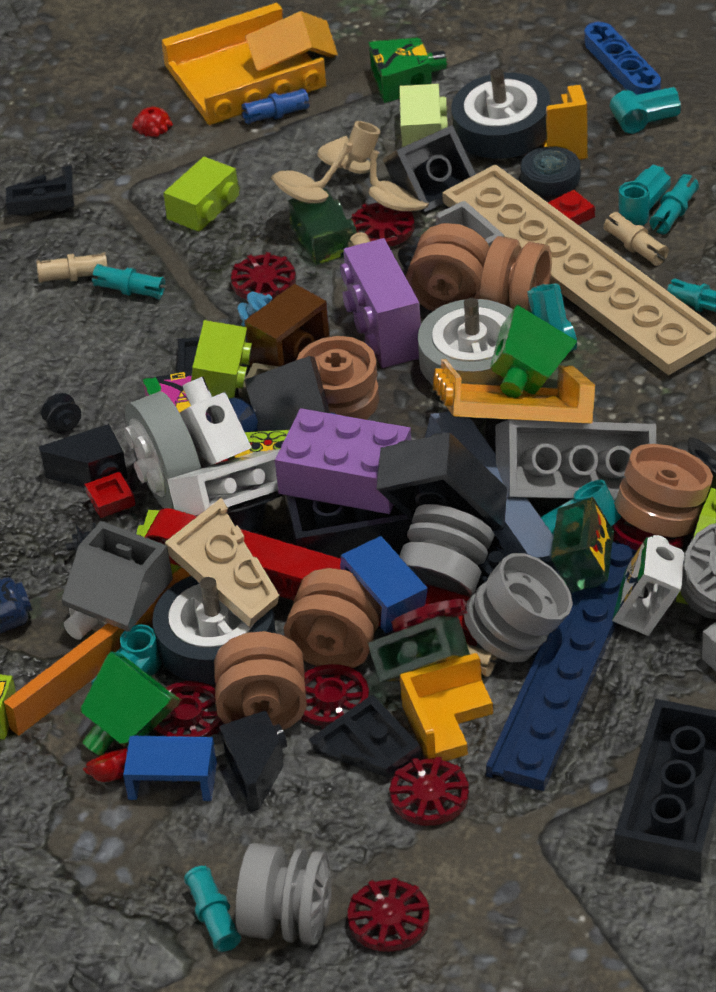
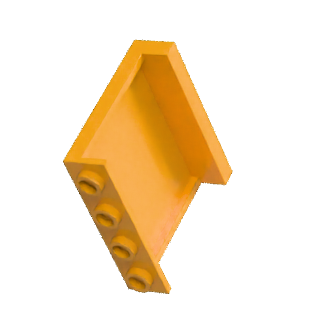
[161,3,327,125]
[433,359,595,423]

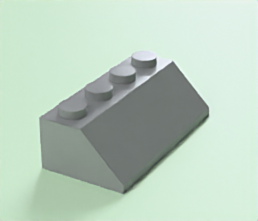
[496,419,656,500]

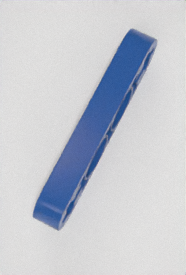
[585,22,661,95]

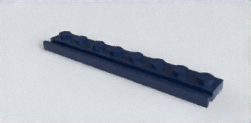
[486,537,637,791]

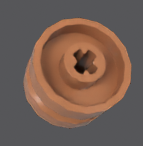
[406,223,490,311]
[480,236,552,313]
[297,336,379,420]
[614,444,713,537]
[283,568,382,669]
[214,631,307,730]

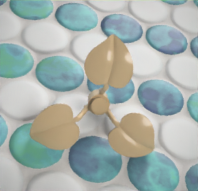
[271,121,429,211]

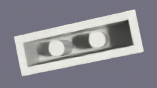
[167,449,280,515]

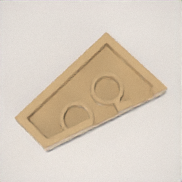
[165,498,279,627]

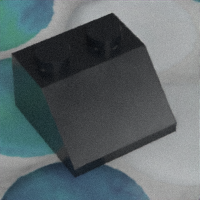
[382,125,476,213]

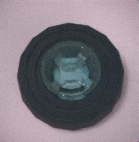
[520,147,581,196]

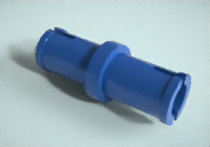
[241,89,309,124]

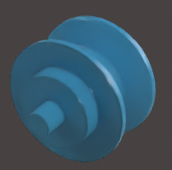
[237,292,273,327]

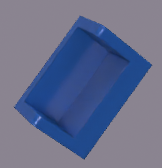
[340,536,427,633]
[123,736,217,801]

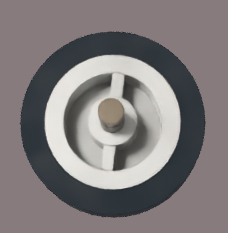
[451,69,551,159]
[153,576,276,684]

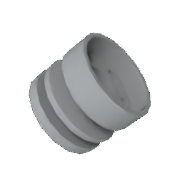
[399,505,494,597]
[680,523,716,619]
[464,553,573,662]
[236,843,332,945]

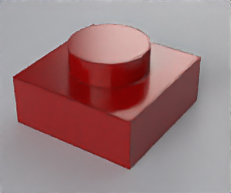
[548,190,595,225]
[85,472,135,518]

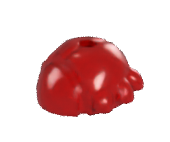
[132,107,173,137]
[83,748,127,782]

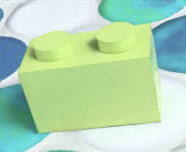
[400,84,448,147]

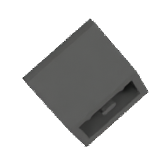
[62,521,173,632]

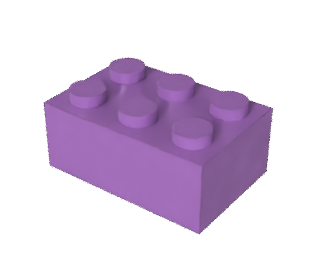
[340,238,421,368]
[275,408,412,514]

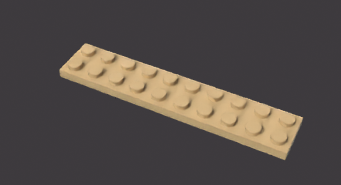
[442,164,716,375]

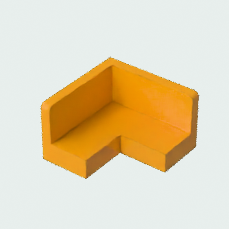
[246,11,338,71]
[542,85,588,160]
[400,653,493,761]

